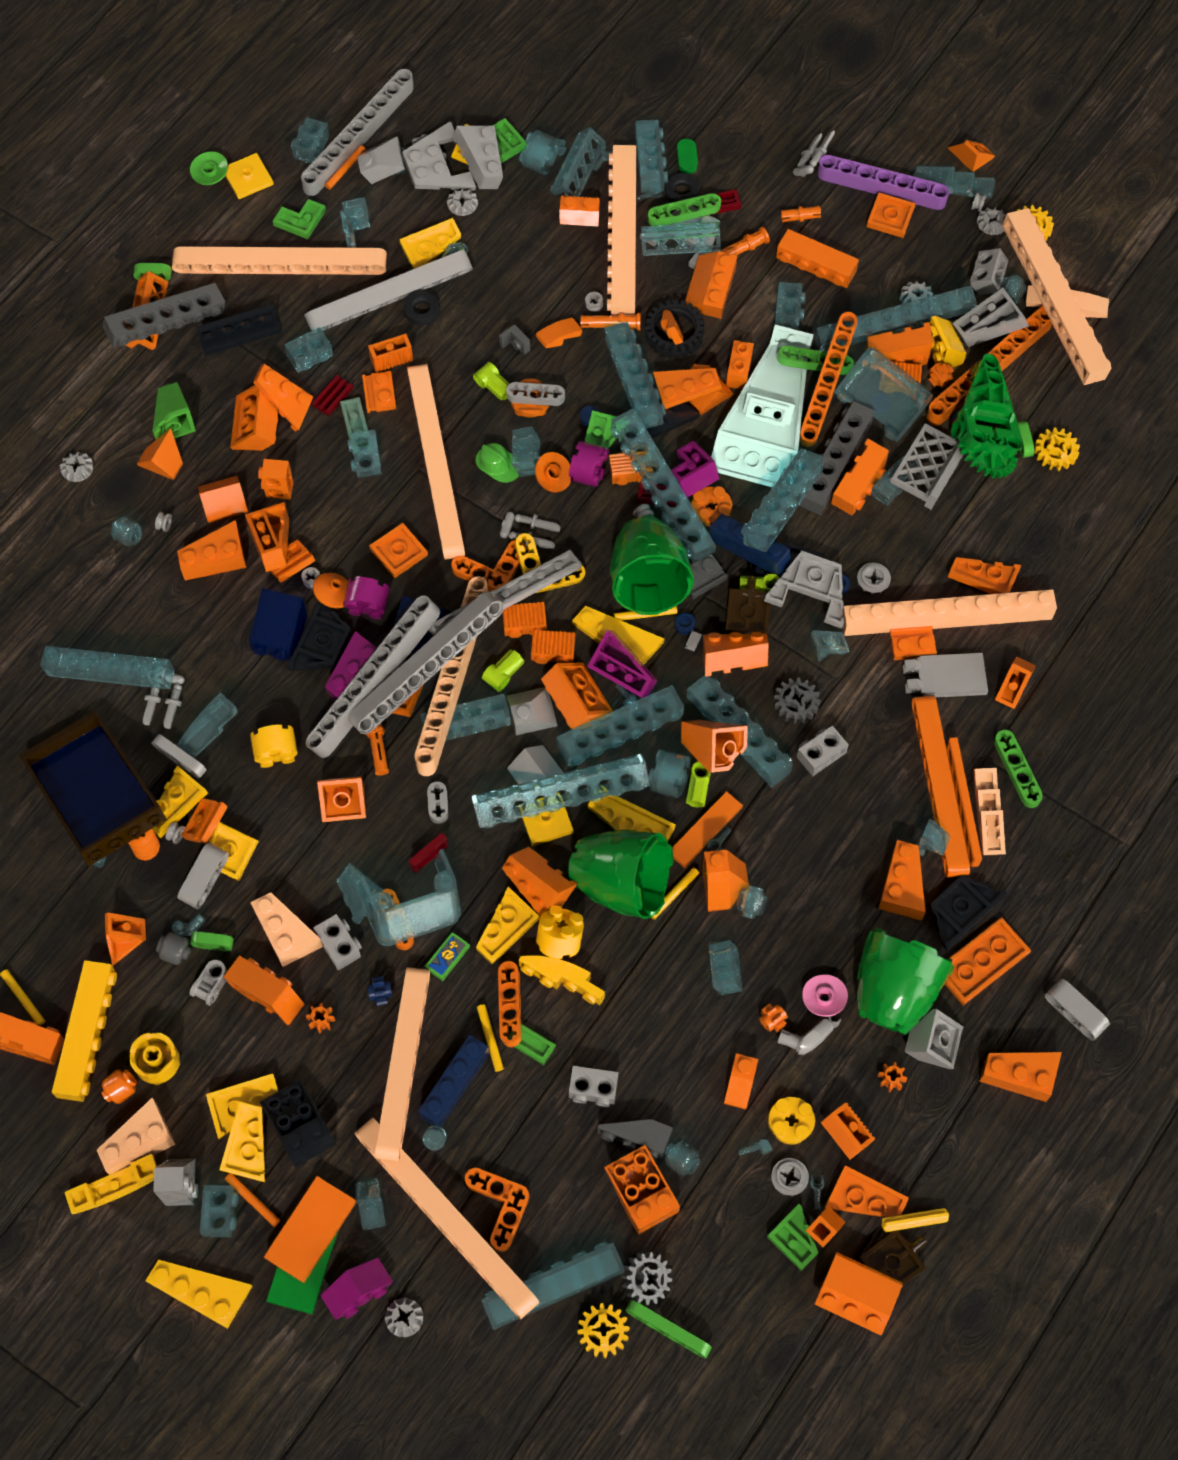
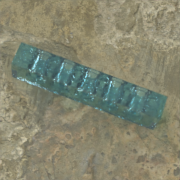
[604,322,666,430]
[741,449,823,552]
[40,646,175,689]
[687,675,793,788]
[556,685,684,766]

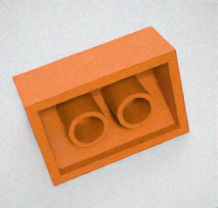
[685,251,737,319]
[230,385,278,451]
[541,663,614,730]
[815,1252,903,1335]

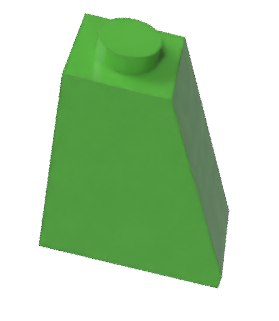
[153,382,196,439]

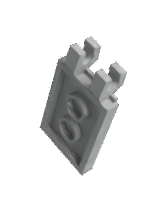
[902,653,988,697]

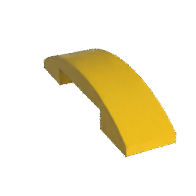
[64,1154,157,1214]

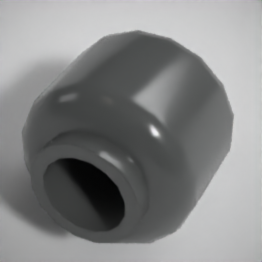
[156,932,192,965]

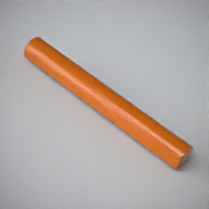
[325,145,366,190]
[225,1173,281,1227]

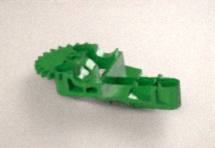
[951,354,1022,479]

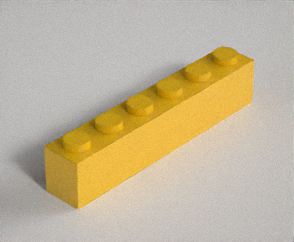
[52,960,117,1102]

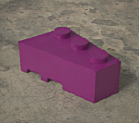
[587,629,658,699]
[325,631,377,701]

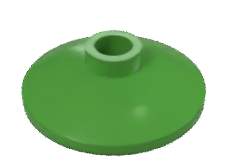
[190,152,228,185]

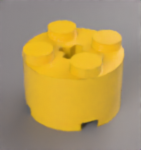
[250,725,298,768]
[536,905,584,959]
[130,1033,181,1085]

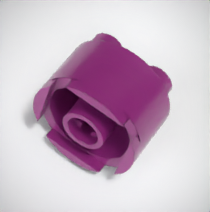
[569,441,609,487]
[343,577,390,619]

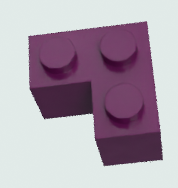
[670,441,719,499]
[321,1258,393,1320]

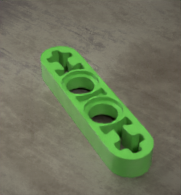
[648,193,721,227]
[776,346,854,375]
[994,730,1043,808]
[625,1300,712,1359]

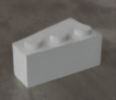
[452,126,503,189]
[953,288,1029,347]
[153,1158,198,1206]

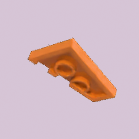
[253,364,313,432]
[653,368,722,409]
[948,557,1021,594]
[825,1165,909,1218]

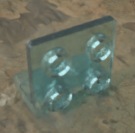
[340,197,370,248]

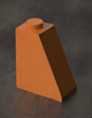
[681,720,748,772]
[702,850,749,912]

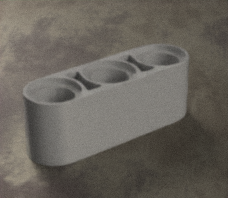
[178,842,229,909]
[1045,979,1110,1041]

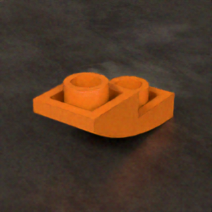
[660,309,683,345]
[536,318,582,348]

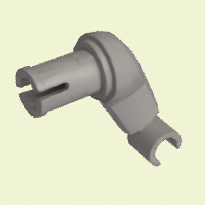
[777,1015,841,1055]

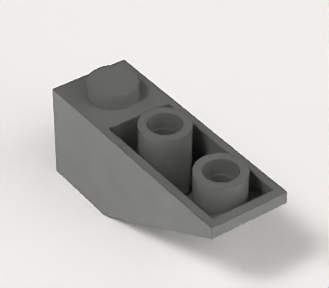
[597,1119,673,1159]

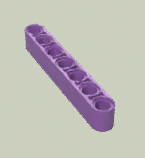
[818,155,949,210]

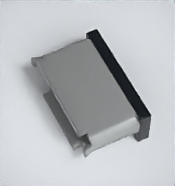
[685,630,704,654]

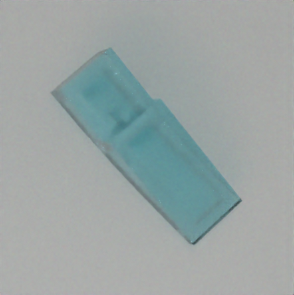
[871,454,923,506]
[177,692,238,758]

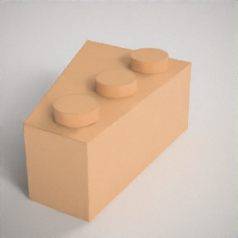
[251,892,323,967]
[97,1098,175,1175]

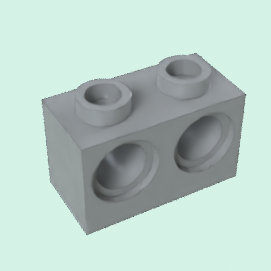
[970,248,1009,295]
[797,725,849,776]
[313,914,362,971]
[569,1066,618,1107]

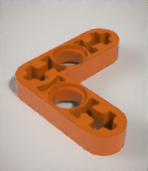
[451,540,527,592]
[465,1168,529,1252]

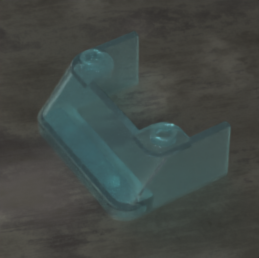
[357,849,461,946]

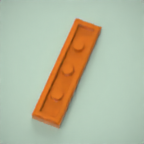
[672,791,743,868]

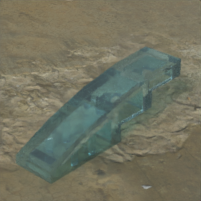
[914,166,995,198]

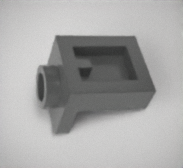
[499,324,530,355]

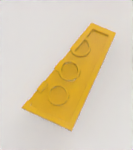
[572,606,664,665]
[588,787,676,842]
[146,1260,253,1329]

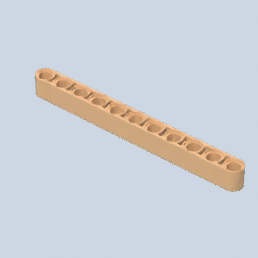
[172,247,387,275]
[407,364,465,560]
[415,576,489,776]
[354,1118,539,1319]

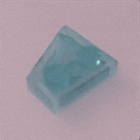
[336,863,384,924]

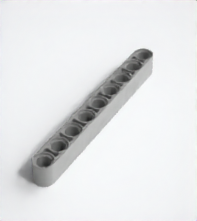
[301,69,414,196]
[304,250,473,334]
[348,592,504,734]
[306,595,440,758]

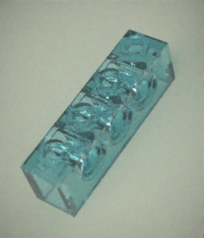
[635,120,668,193]
[420,694,511,741]

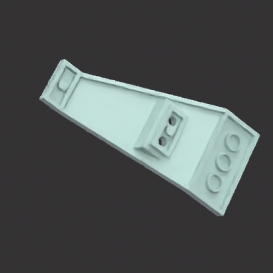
[711,325,814,491]

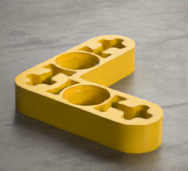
[515,533,585,593]

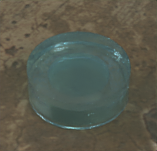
[422,1126,447,1150]

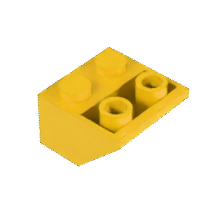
[930,316,966,368]

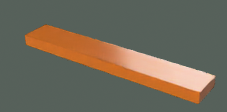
[946,737,982,867]

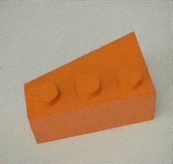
[865,322,933,369]
[831,439,889,516]
[245,502,289,572]
[177,520,246,581]
[703,632,768,677]
[879,840,925,921]
[502,847,577,916]
[223,955,305,1026]
[0,1012,65,1065]
[979,1052,1062,1102]

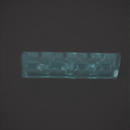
[550,127,606,197]
[641,222,721,256]

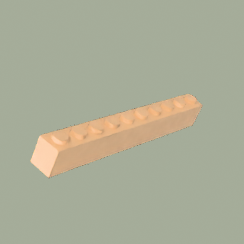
[607,145,636,316]
[1002,208,1111,385]
[843,590,1057,636]

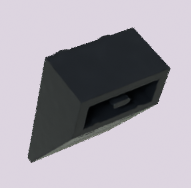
[260,1079,336,1168]

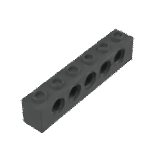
[103,283,225,347]
[798,401,875,516]

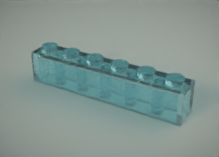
[481,1242,625,1330]

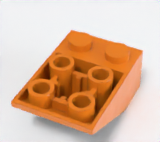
[604,1145,680,1235]

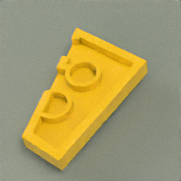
[400,218,461,269]
[153,766,208,839]
[476,887,540,964]
[206,1074,278,1140]
[220,1101,265,1182]

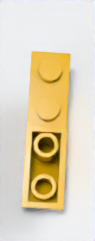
[519,956,605,1005]

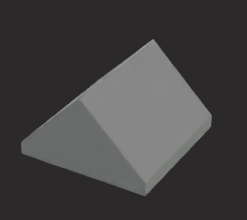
[507,745,567,801]

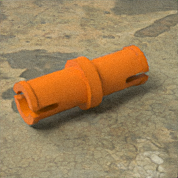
[781,205,821,223]

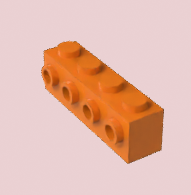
[776,229,859,288]

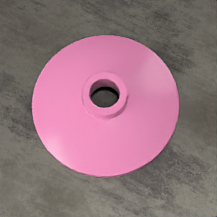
[802,975,848,1017]

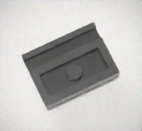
[690,554,728,599]

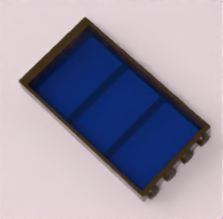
[19,711,167,867]

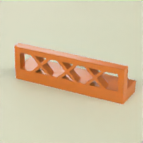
[125,271,169,350]

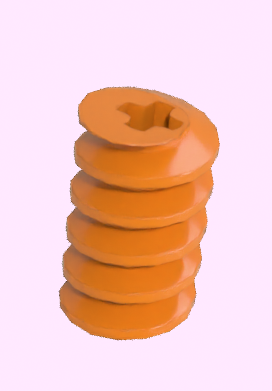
[128,828,160,861]

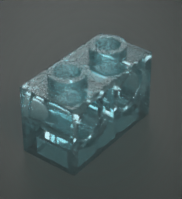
[291,117,330,163]
[775,282,806,328]
[284,327,333,373]
[511,426,541,477]
[348,430,382,478]
[709,940,743,995]
[200,1185,238,1237]

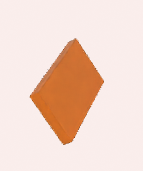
[944,917,1031,1006]
[264,1176,357,1283]

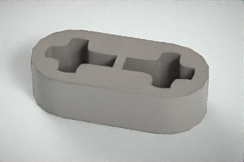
[427,782,449,824]

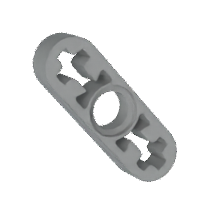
[506,382,565,406]
[151,734,207,779]

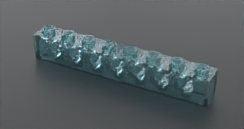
[815,285,977,351]
[610,408,716,563]
[472,754,650,828]

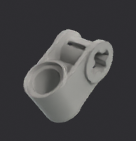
[189,960,228,1006]

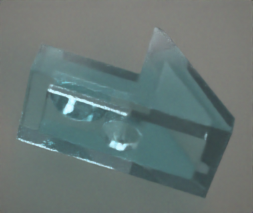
[811,630,850,662]
[918,819,950,856]
[355,1179,386,1230]

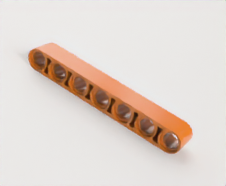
[800,312,857,447]

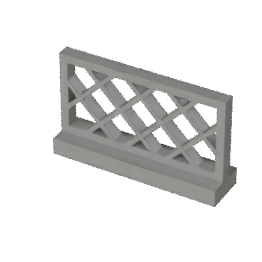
[890,423,963,510]

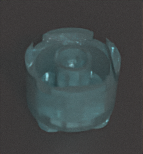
[519,130,560,175]
[649,750,691,799]

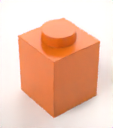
[806,1206,846,1247]

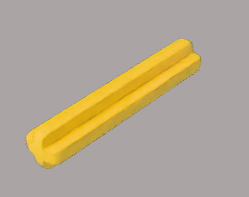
[881,1208,949,1232]

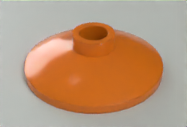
[535,452,571,493]
[313,573,348,609]

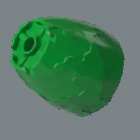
[610,515,694,615]
[569,829,674,919]
[857,928,954,1035]

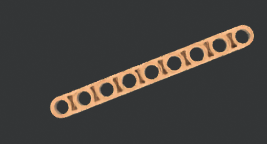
[375,967,430,1161]

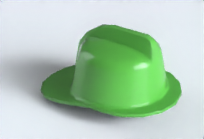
[476,443,521,483]

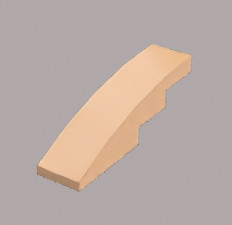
[1026,285,1109,318]
[973,768,1006,855]

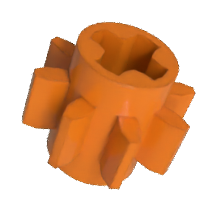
[928,363,954,388]
[306,1003,335,1033]
[759,1003,788,1033]
[878,1062,907,1092]

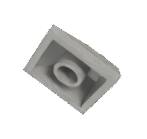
[357,136,405,184]
[506,687,558,735]
[905,1009,963,1069]

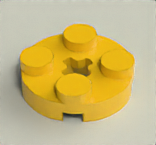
[768,1097,815,1145]

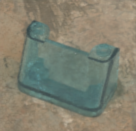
[834,347,933,442]

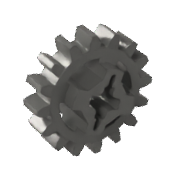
[773,678,821,724]
[621,1251,673,1305]

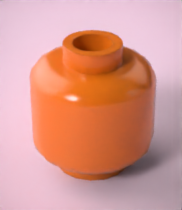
[101,1069,137,1104]

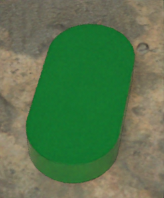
[677,139,698,174]

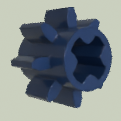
[367,976,393,1006]

